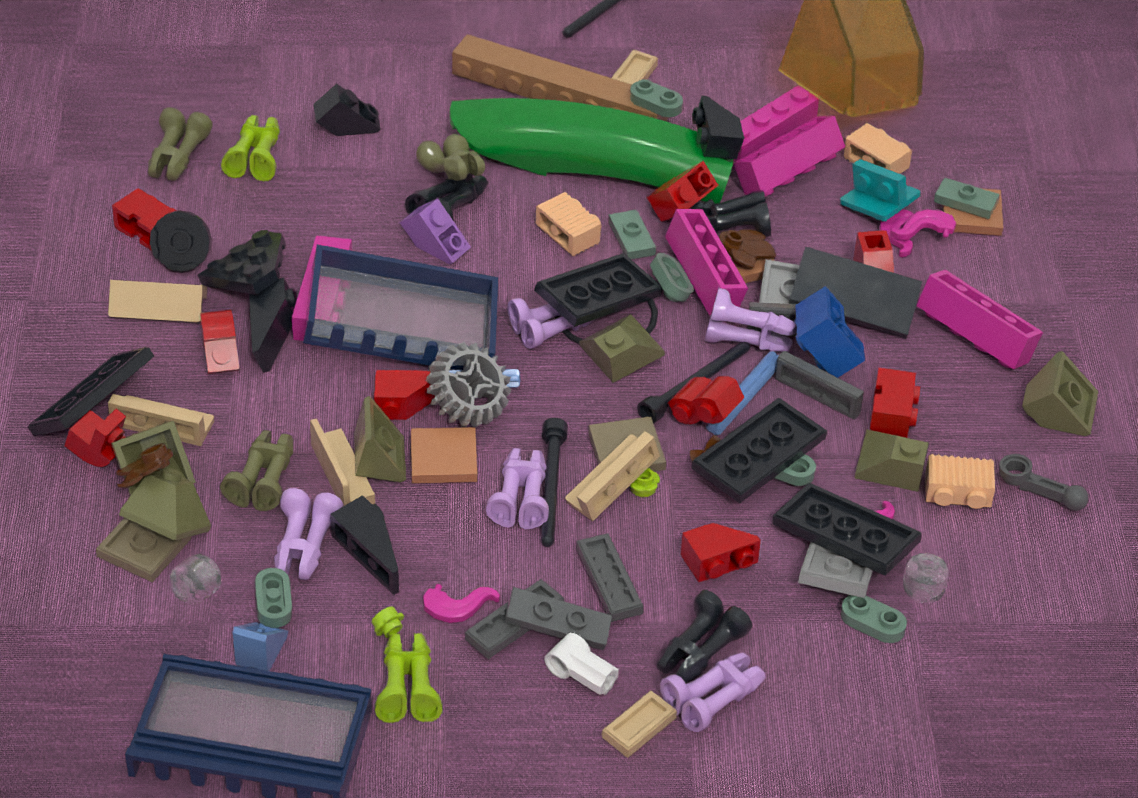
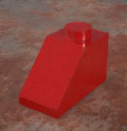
[374,370,435,420]

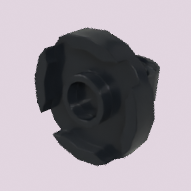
[150,210,212,272]

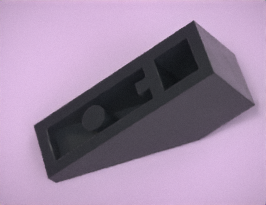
[249,277,298,373]
[330,495,399,595]

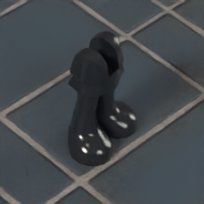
[405,173,488,221]
[689,190,771,237]
[656,590,752,683]

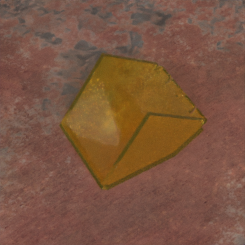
[778,0,924,117]

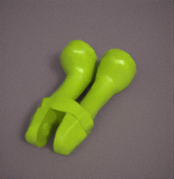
[221,115,280,181]
[375,633,443,723]

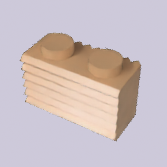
[844,123,912,174]
[536,192,601,257]
[925,454,995,509]

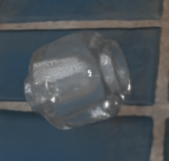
[902,553,949,603]
[170,554,221,605]

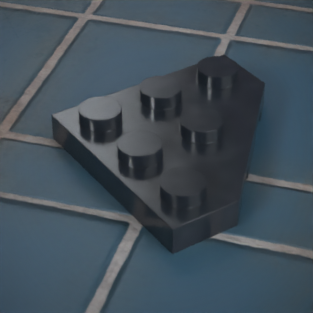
[198,230,286,295]

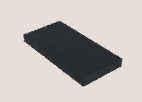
[789,246,923,339]
[534,253,663,327]
[28,347,154,436]
[691,398,827,503]
[772,483,922,576]

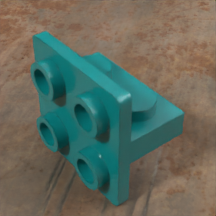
[840,159,920,221]

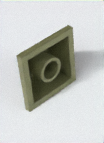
[579,314,665,383]
[1022,351,1098,436]
[111,421,196,496]
[855,429,930,492]
[119,468,211,541]

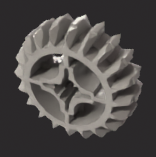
[426,342,512,427]

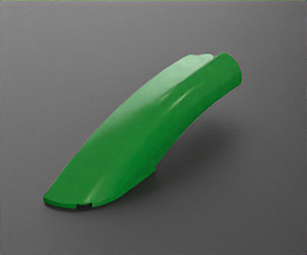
[449,98,734,204]

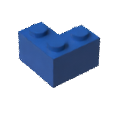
[794,286,865,378]

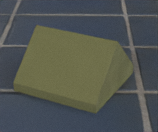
[354,396,406,482]

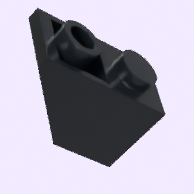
[313,83,381,136]
[692,96,744,159]

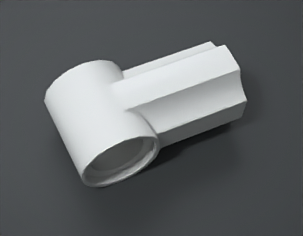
[544,633,619,695]

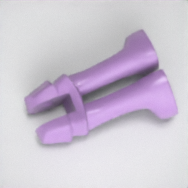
[704,288,797,352]
[507,298,596,349]
[486,448,549,529]
[274,488,343,580]
[660,653,765,732]

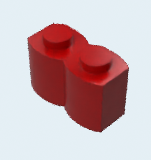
[668,376,745,424]

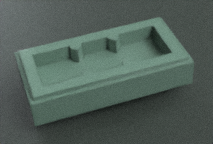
[934,177,1000,219]
[609,209,656,260]

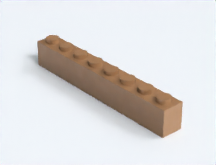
[452,34,668,121]

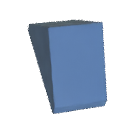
[233,622,288,671]

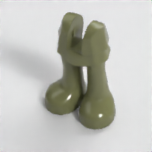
[148,107,213,181]
[416,134,485,181]
[220,430,294,511]

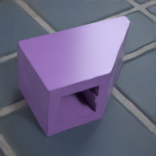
[400,198,471,264]

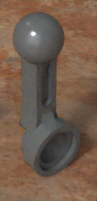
[999,454,1089,511]

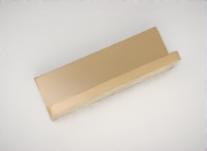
[108,280,207,322]
[108,394,214,446]
[310,418,375,506]
[565,431,660,522]

